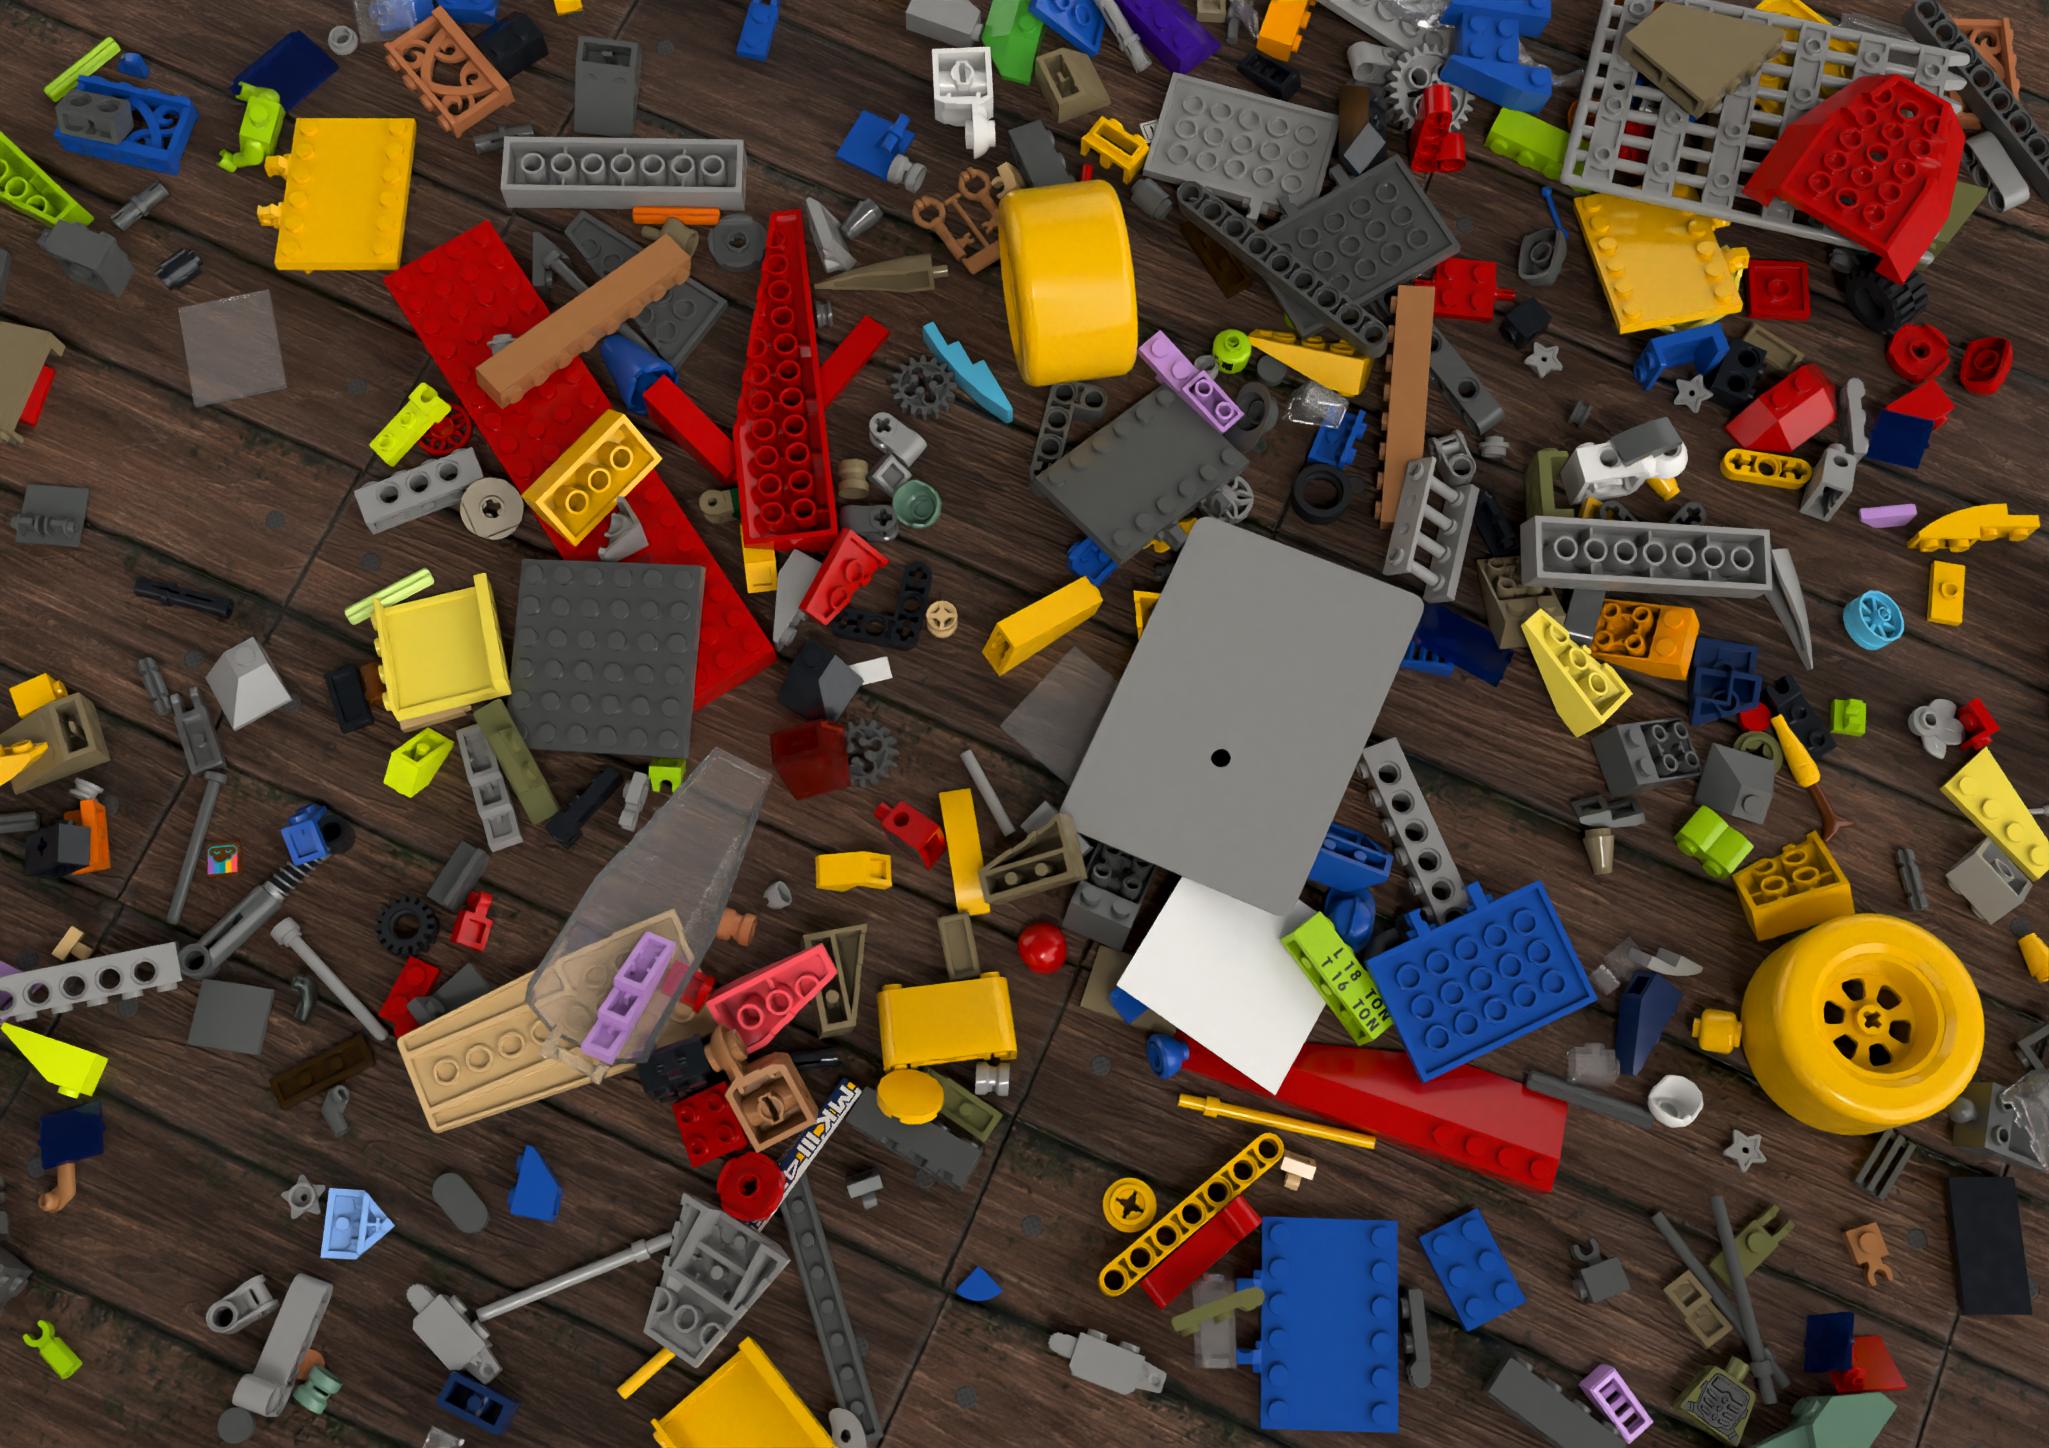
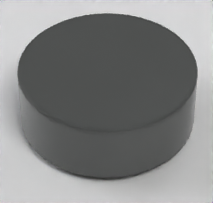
[1256,355,1287,386]
[217,1407,256,1444]

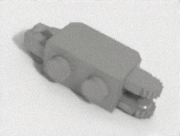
[406,1284,502,1384]
[1047,1328,1167,1395]

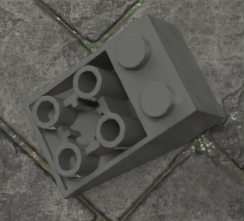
[574,35,643,138]
[1591,717,1702,798]
[1061,842,1158,952]

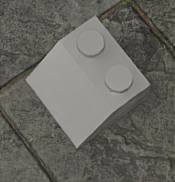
[1945,836,2033,925]

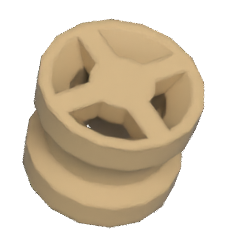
[926,601,958,638]

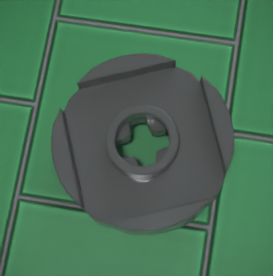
[708,213,767,273]

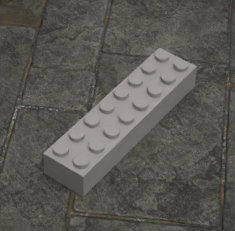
[500,136,747,211]
[1520,515,1773,599]

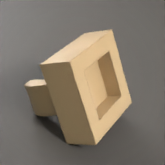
[991,162,1027,200]
[51,926,94,961]
[1279,1149,1317,1191]

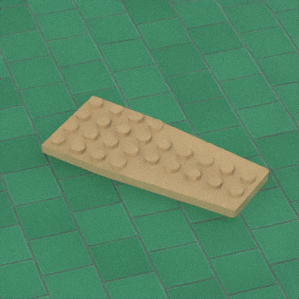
[397,909,718,1133]

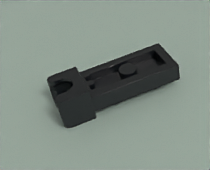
[1759,674,1838,761]
[545,766,624,850]

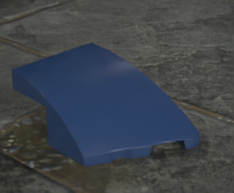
[1688,637,1763,726]

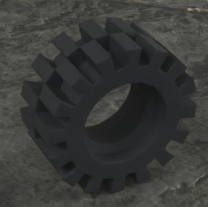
[374,895,440,959]

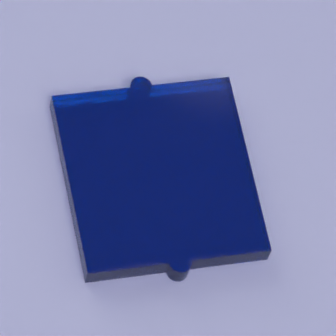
[1864,408,1935,469]
[37,1101,106,1170]
[1804,1311,1855,1373]

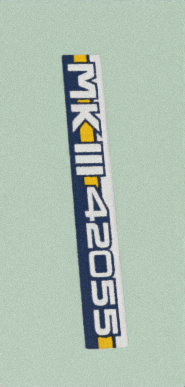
[743,1078,862,1232]

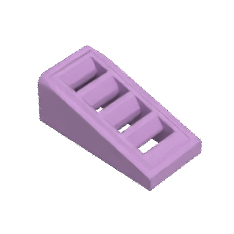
[1579,1364,1653,1444]

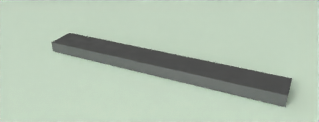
[780,1170,884,1443]

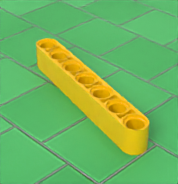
[1097,1133,1284,1297]

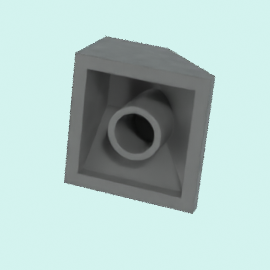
[1692,743,1775,825]

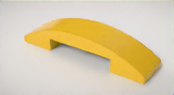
[939,788,990,916]

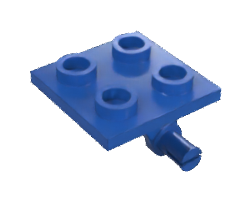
[836,110,915,183]

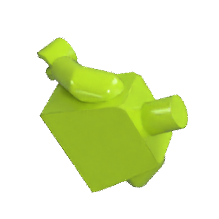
[216,81,286,173]

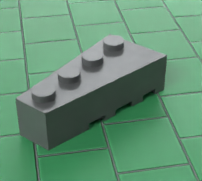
[845,1085,982,1193]

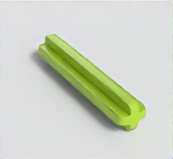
[44,37,121,102]

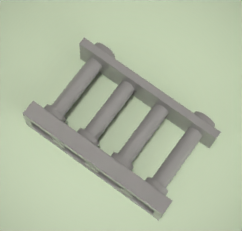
[1383,456,1480,604]

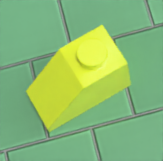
[383,727,454,798]

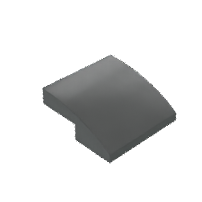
[187,979,275,1056]

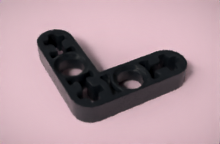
[830,562,932,651]

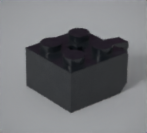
[634,1033,717,1103]

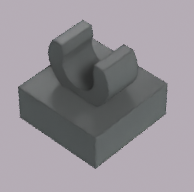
[845,1167,883,1210]

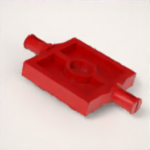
[1413,257,1515,323]

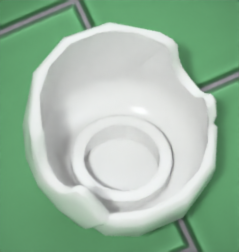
[1647,1075,1704,1128]

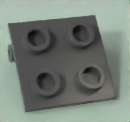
[10,484,90,547]

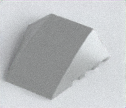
[643,1192,791,1368]

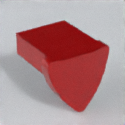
[663,962,716,1014]

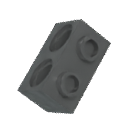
[55,89,134,145]

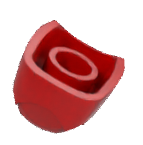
[1960,337,2013,396]

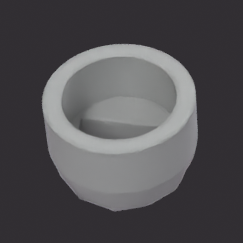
[1194,355,1219,380]
[763,881,792,910]

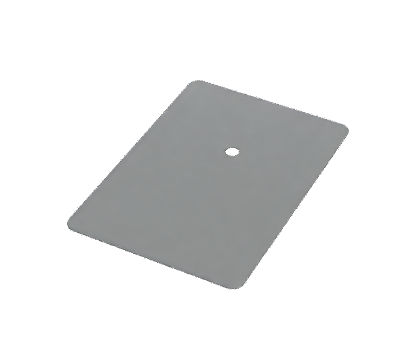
[1059,517,1424,916]

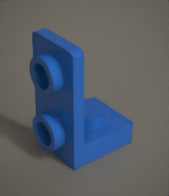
[281,804,329,866]

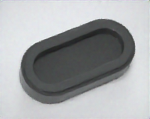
[432,1173,490,1234]

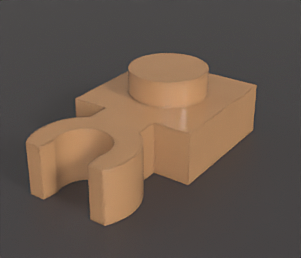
[1841,1222,1893,1287]

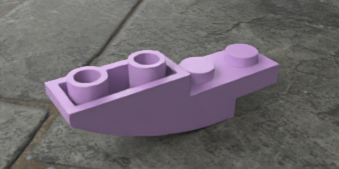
[1137,330,1244,435]

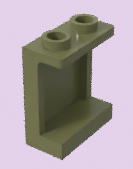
[1523,448,1574,520]

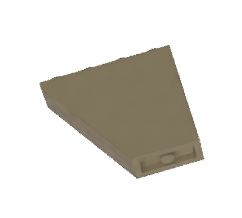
[1618,1,1786,119]

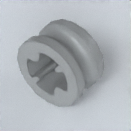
[68,778,104,802]

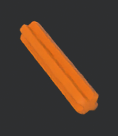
[632,206,721,225]

